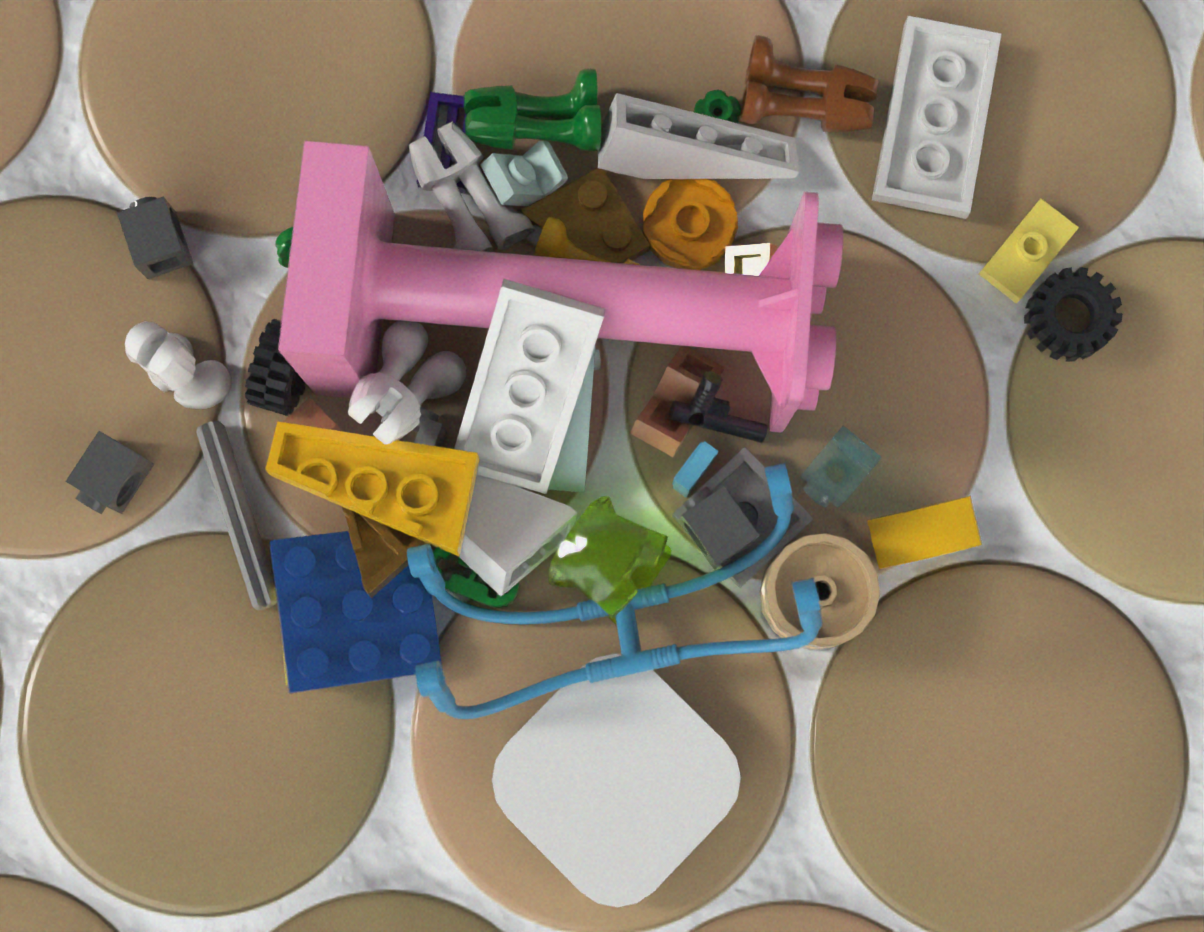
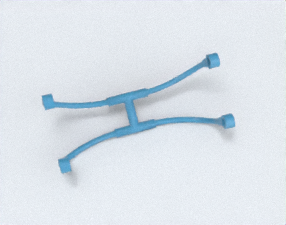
[407,463,822,719]

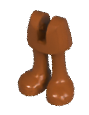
[739,35,879,132]

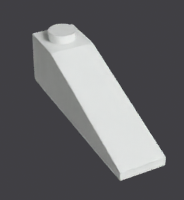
[598,93,799,179]

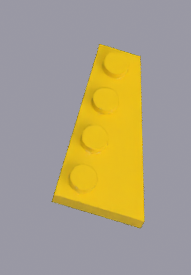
[265,421,480,557]

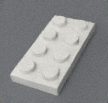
[872,16,1001,219]
[454,279,605,494]

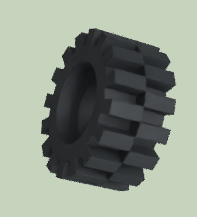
[1024,267,1123,362]
[245,319,305,416]

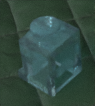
[800,426,882,508]

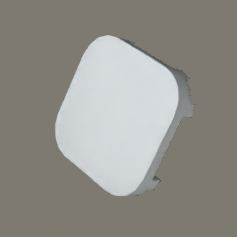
[492,654,741,907]

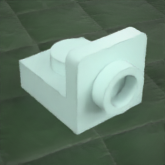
[480,140,568,206]

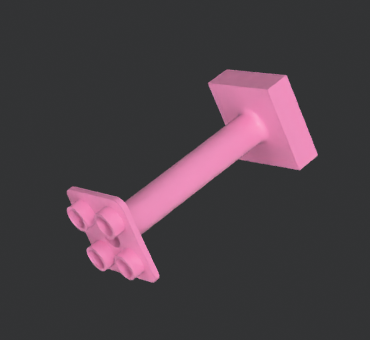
[278,141,843,433]

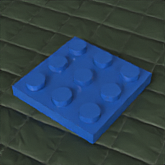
[270,531,442,694]

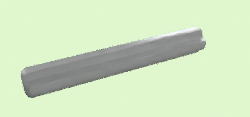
[196,421,277,610]

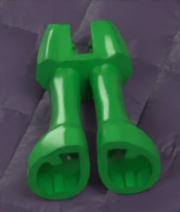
[464,69,601,151]

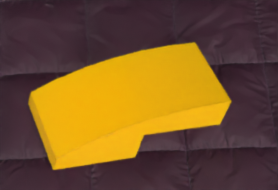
[867,495,982,569]

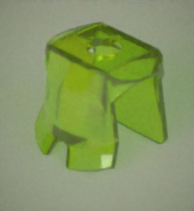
[548,496,672,625]

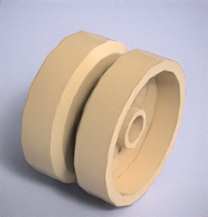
[759,533,880,650]

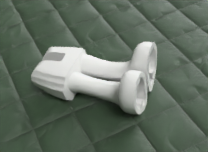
[409,121,534,252]
[125,321,232,409]
[348,321,466,444]

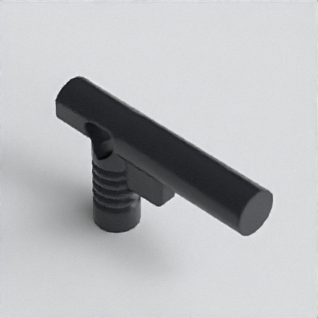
[669,371,767,443]

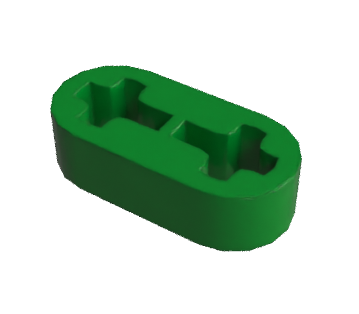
[433,548,520,608]

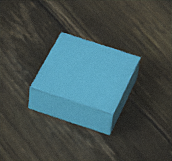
[672,441,719,498]

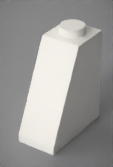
[458,475,578,596]

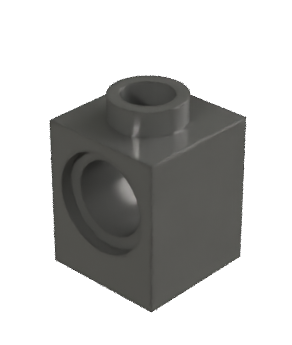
[117,196,194,279]
[65,431,154,514]
[680,485,760,570]

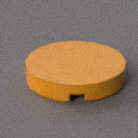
[643,179,738,270]

